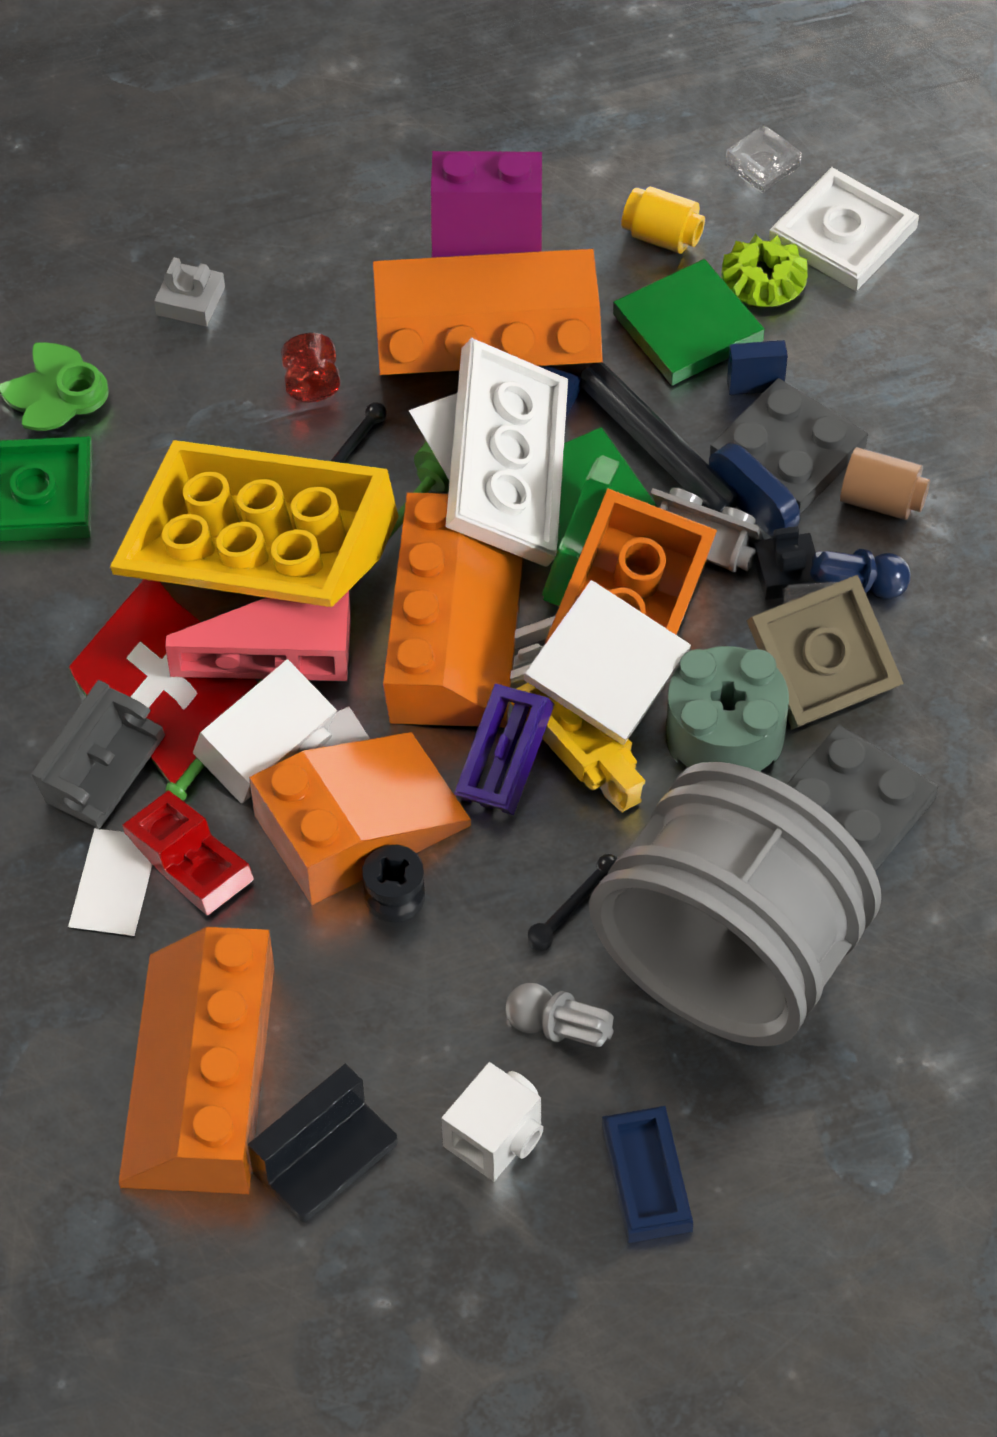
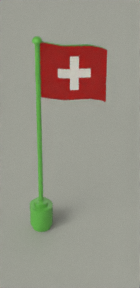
[69,441,450,801]

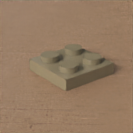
[746,575,904,730]

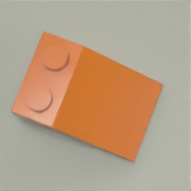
[545,488,717,644]
[249,732,471,905]

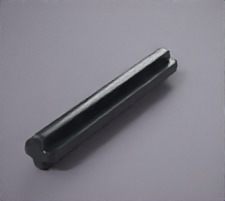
[580,362,738,513]

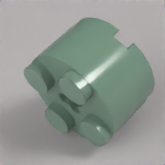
[665,646,789,772]

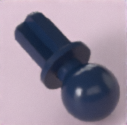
[810,549,911,599]

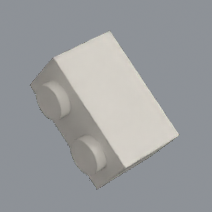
[193,659,337,804]

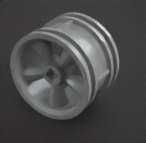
[589,762,881,1046]

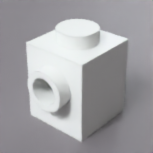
[441,1062,544,1182]

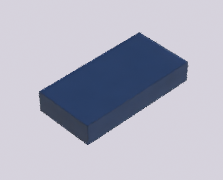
[602,1106,693,1243]

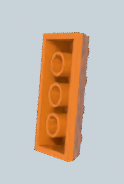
[373,248,603,375]
[383,493,524,727]
[119,927,274,1194]

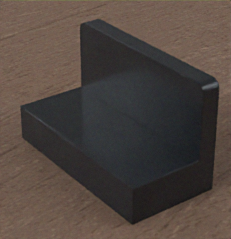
[247,1063,398,1222]

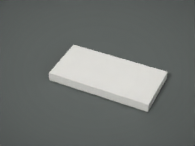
[446,338,568,567]

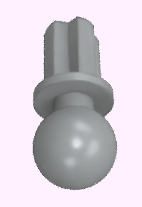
[505,983,614,1047]

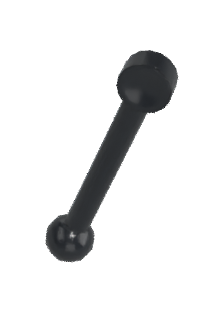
[331,402,387,463]
[528,854,617,951]

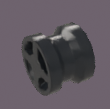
[362,844,425,922]

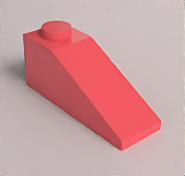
[165,591,351,681]

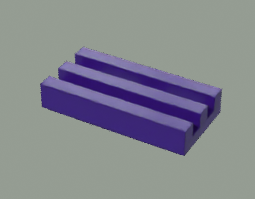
[454,684,555,815]

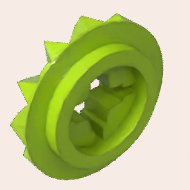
[721,233,808,307]

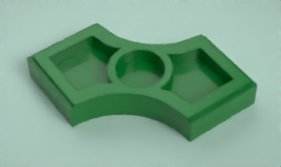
[542,455,620,606]

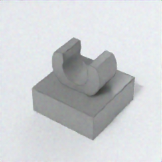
[154,257,225,327]

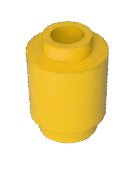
[621,186,705,254]

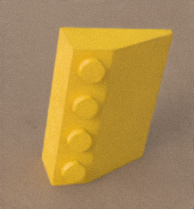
[110,440,399,607]

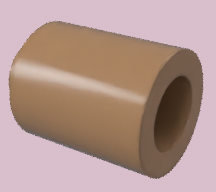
[840,447,930,520]

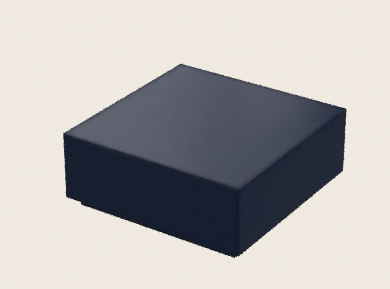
[727,340,788,395]

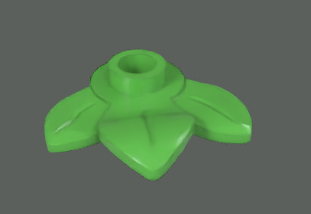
[0,342,109,431]

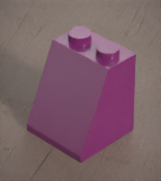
[431,151,542,258]

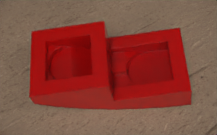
[122,790,254,916]

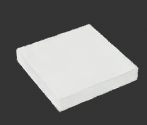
[769,167,919,292]
[523,580,691,745]

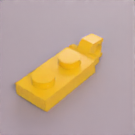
[511,683,645,812]

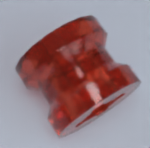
[281,333,340,403]

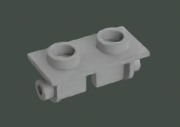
[651,488,764,572]

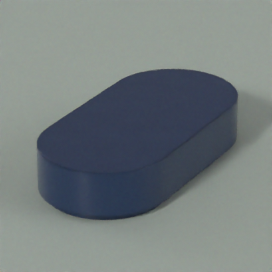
[709,443,800,537]

